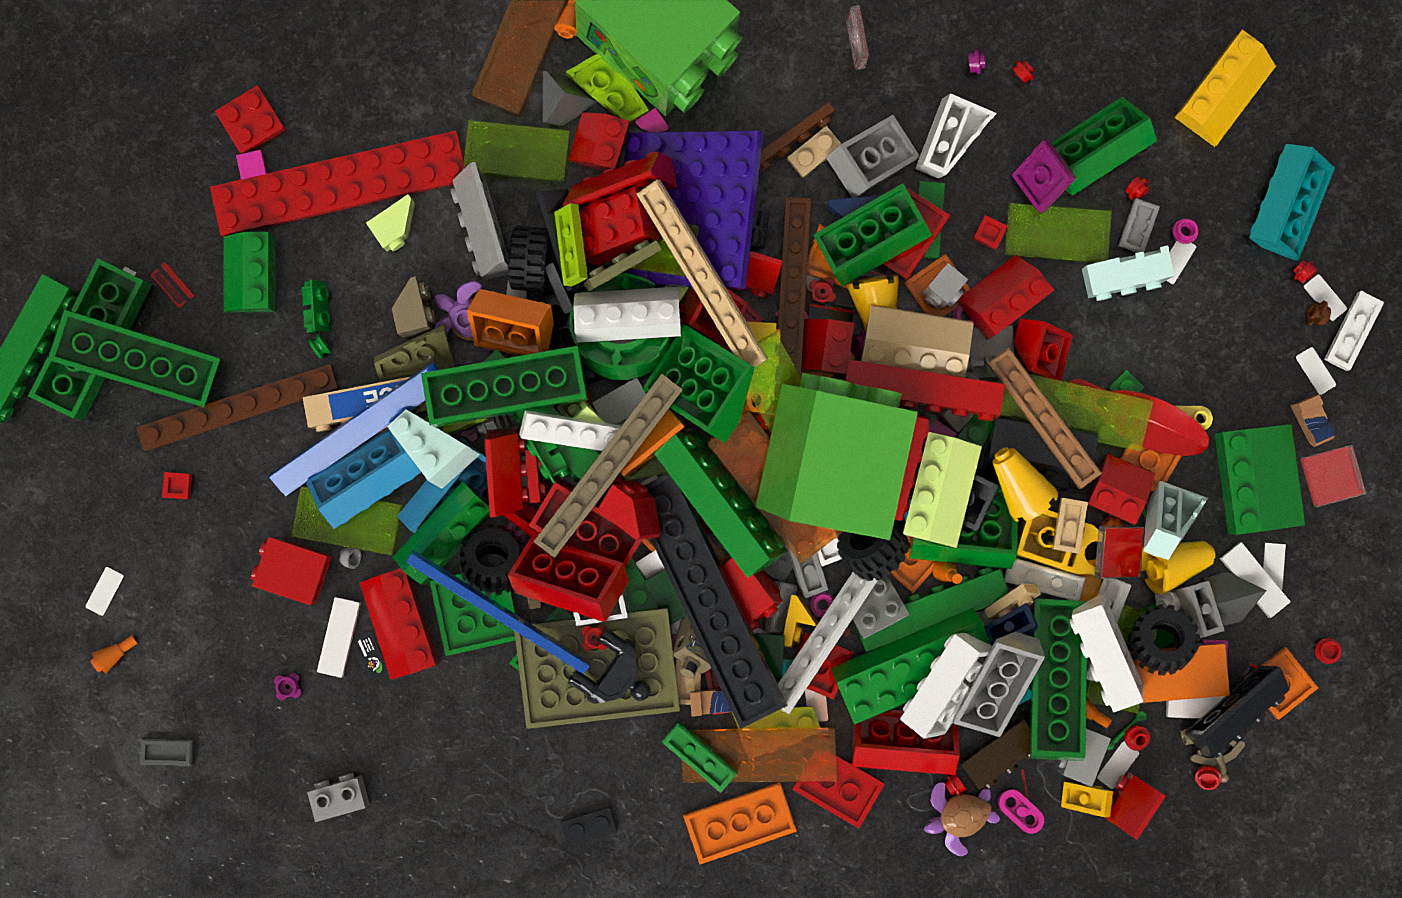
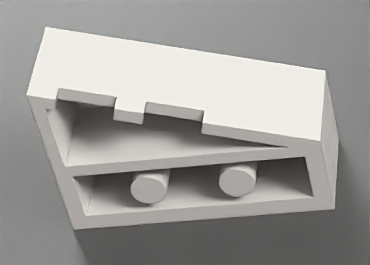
[915,93,996,178]

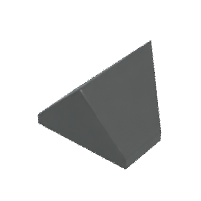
[543,71,598,126]
[1202,572,1267,626]

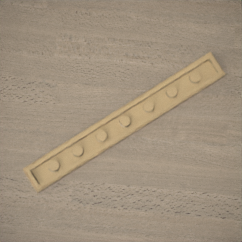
[637,180,769,367]

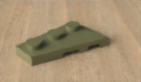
[583,239,661,292]
[374,325,455,382]

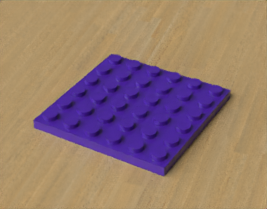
[611,131,763,289]

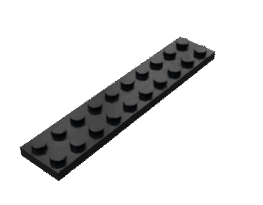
[644,473,788,729]

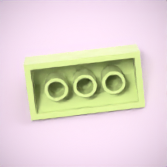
[903,432,982,548]

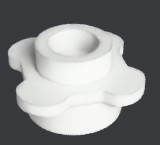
[1155,591,1180,611]

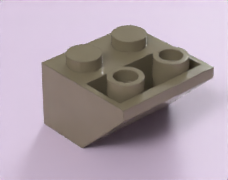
[392,276,437,339]

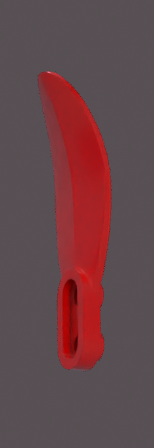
[1065,378,1209,456]

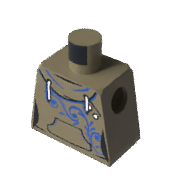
[673,616,711,678]

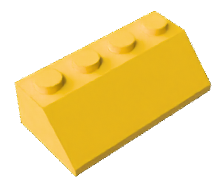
[1174,30,1276,147]

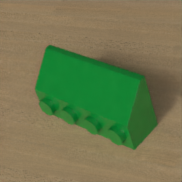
[1051,97,1157,196]
[813,183,932,287]
[393,481,490,584]

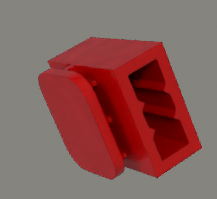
[251,537,332,605]
[721,558,783,632]

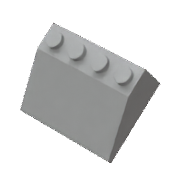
[450,162,508,281]

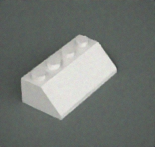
[574,287,681,343]
[1070,593,1145,712]
[900,633,992,739]

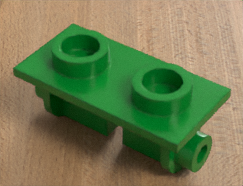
[301,279,330,333]
[526,439,570,483]

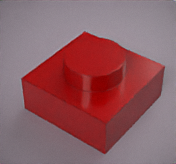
[973,215,1008,250]
[162,472,192,500]

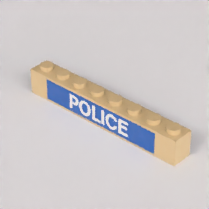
[303,377,427,432]

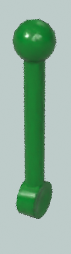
[1107,711,1147,751]

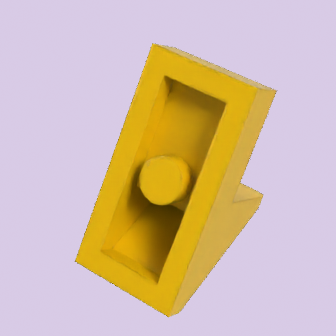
[783,595,819,647]
[1061,781,1113,817]

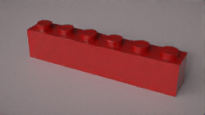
[846,359,1005,421]

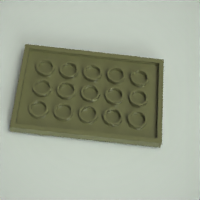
[514,608,680,729]

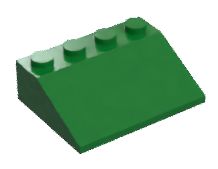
[642,324,755,443]
[1214,424,1305,535]
[909,487,1018,569]

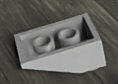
[826,115,920,198]

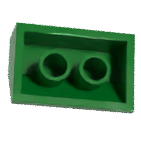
[224,232,275,313]

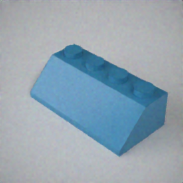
[306,428,421,529]
[397,437,488,533]

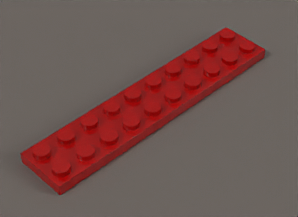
[210,131,465,237]

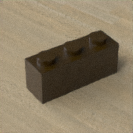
[958,717,1030,790]

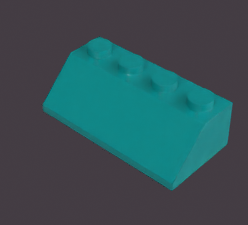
[1249,144,1335,261]

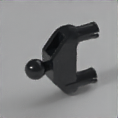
[567,627,651,704]

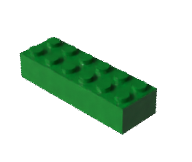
[28,258,152,420]
[48,308,220,407]
[421,346,588,427]
[654,430,788,578]
[1030,599,1088,761]
[830,608,991,725]

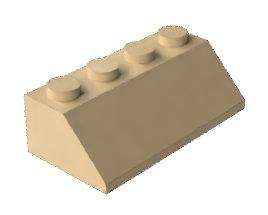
[862,305,973,378]

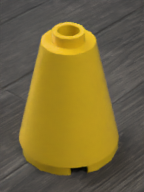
[847,275,899,331]
[993,447,1058,521]
[1140,541,1215,595]

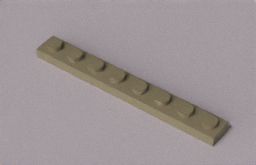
[534,374,682,558]

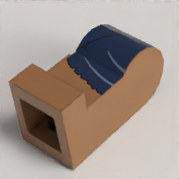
[1290,395,1335,447]
[690,688,732,717]

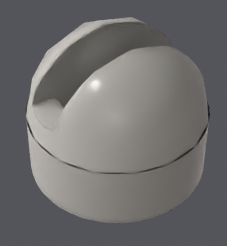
[339,547,361,569]

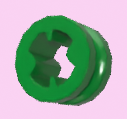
[308,333,332,359]

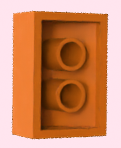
[467,289,554,356]
[620,408,685,479]

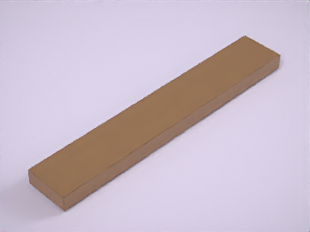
[987,348,1102,489]

